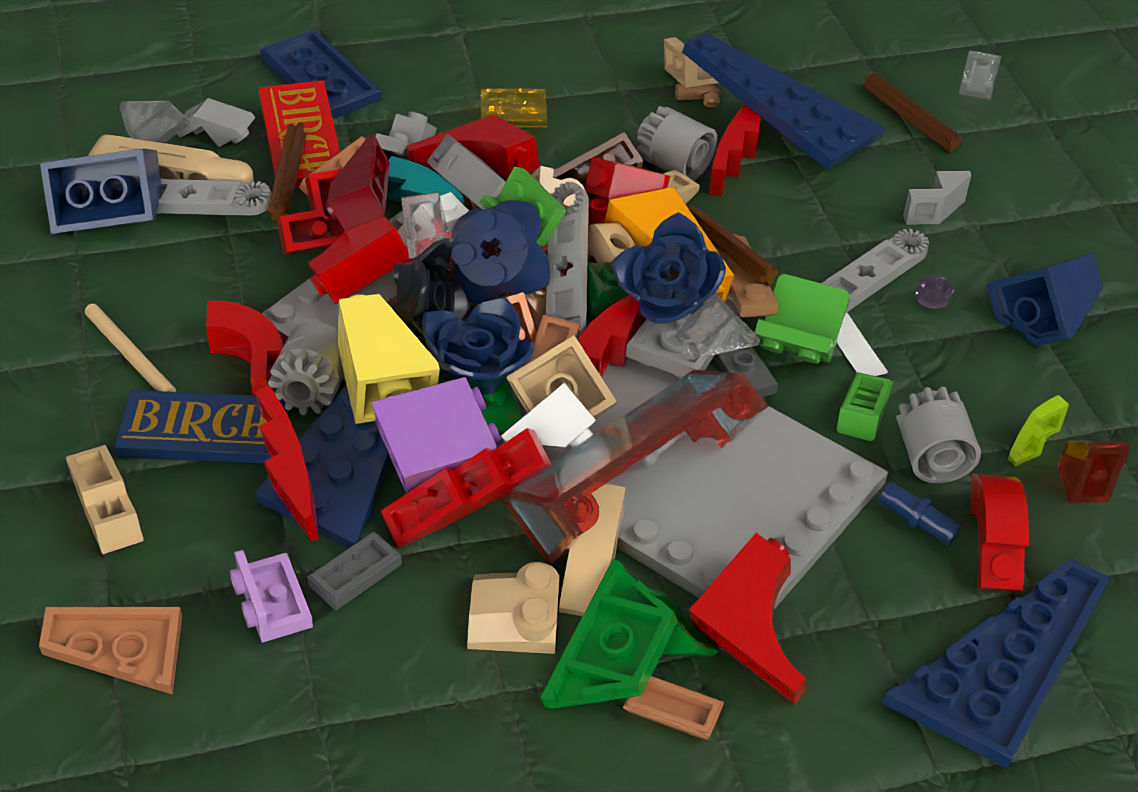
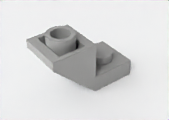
[172,98,255,147]
[376,111,437,158]
[903,171,971,225]

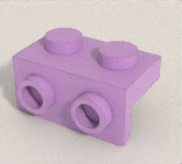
[230,550,313,643]

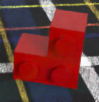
[277,169,345,256]

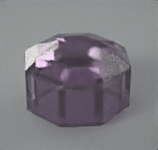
[915,275,954,309]

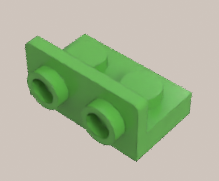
[480,167,566,247]

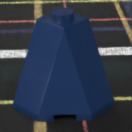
[986,253,1103,346]

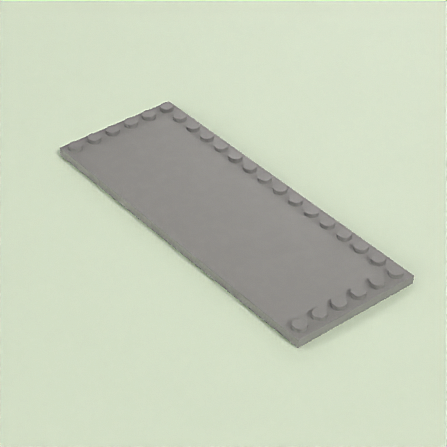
[262,208,888,609]

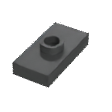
[713,335,778,399]
[307,531,402,611]

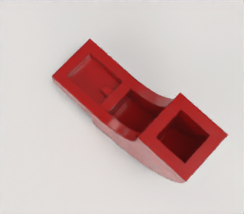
[206,301,283,396]
[970,474,1029,593]

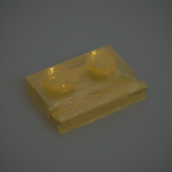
[481,89,547,128]

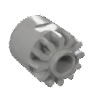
[636,106,717,181]
[268,321,344,415]
[896,387,981,483]

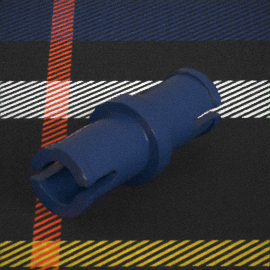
[878,481,963,546]

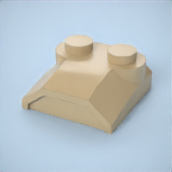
[506,335,617,419]
[467,562,560,654]

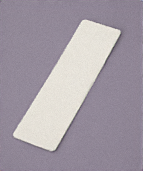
[836,312,888,376]

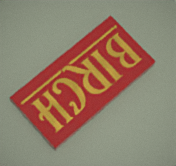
[258,80,340,188]

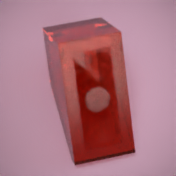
[1057,440,1130,503]

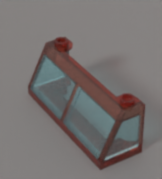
[501,370,768,566]

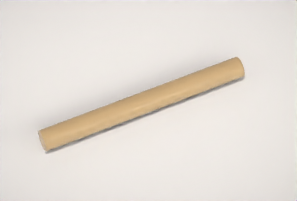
[84,304,176,392]

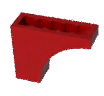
[406,115,539,178]
[308,216,412,305]
[689,533,806,705]

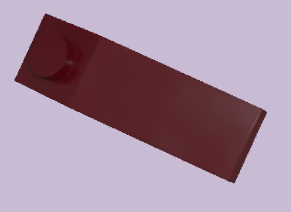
[326,135,390,230]

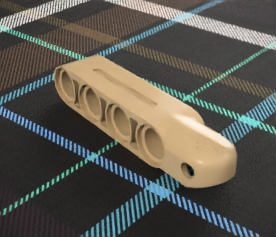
[88,135,254,184]

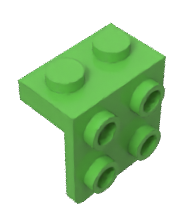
[754,274,850,364]

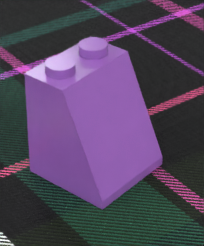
[371,377,502,494]

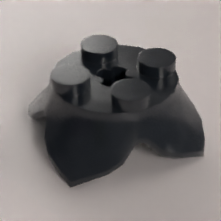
[392,237,471,340]

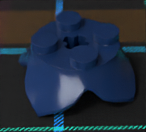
[451,200,550,304]
[611,212,726,324]
[422,296,535,395]

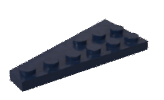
[682,33,887,170]
[255,337,428,548]
[882,559,1111,769]

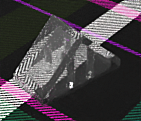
[959,51,1001,99]
[119,101,189,143]
[401,192,450,266]
[675,293,760,359]

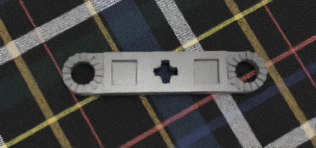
[157,179,272,215]
[546,181,589,339]
[821,229,929,312]

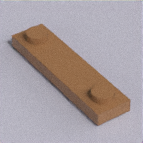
[712,234,778,317]

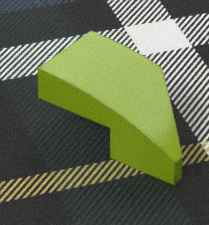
[1008,395,1069,466]

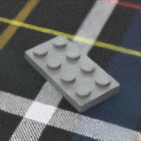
[625,293,741,382]

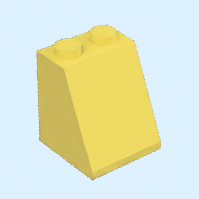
[337,294,440,424]

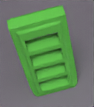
[837,372,893,441]

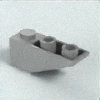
[427,134,506,209]

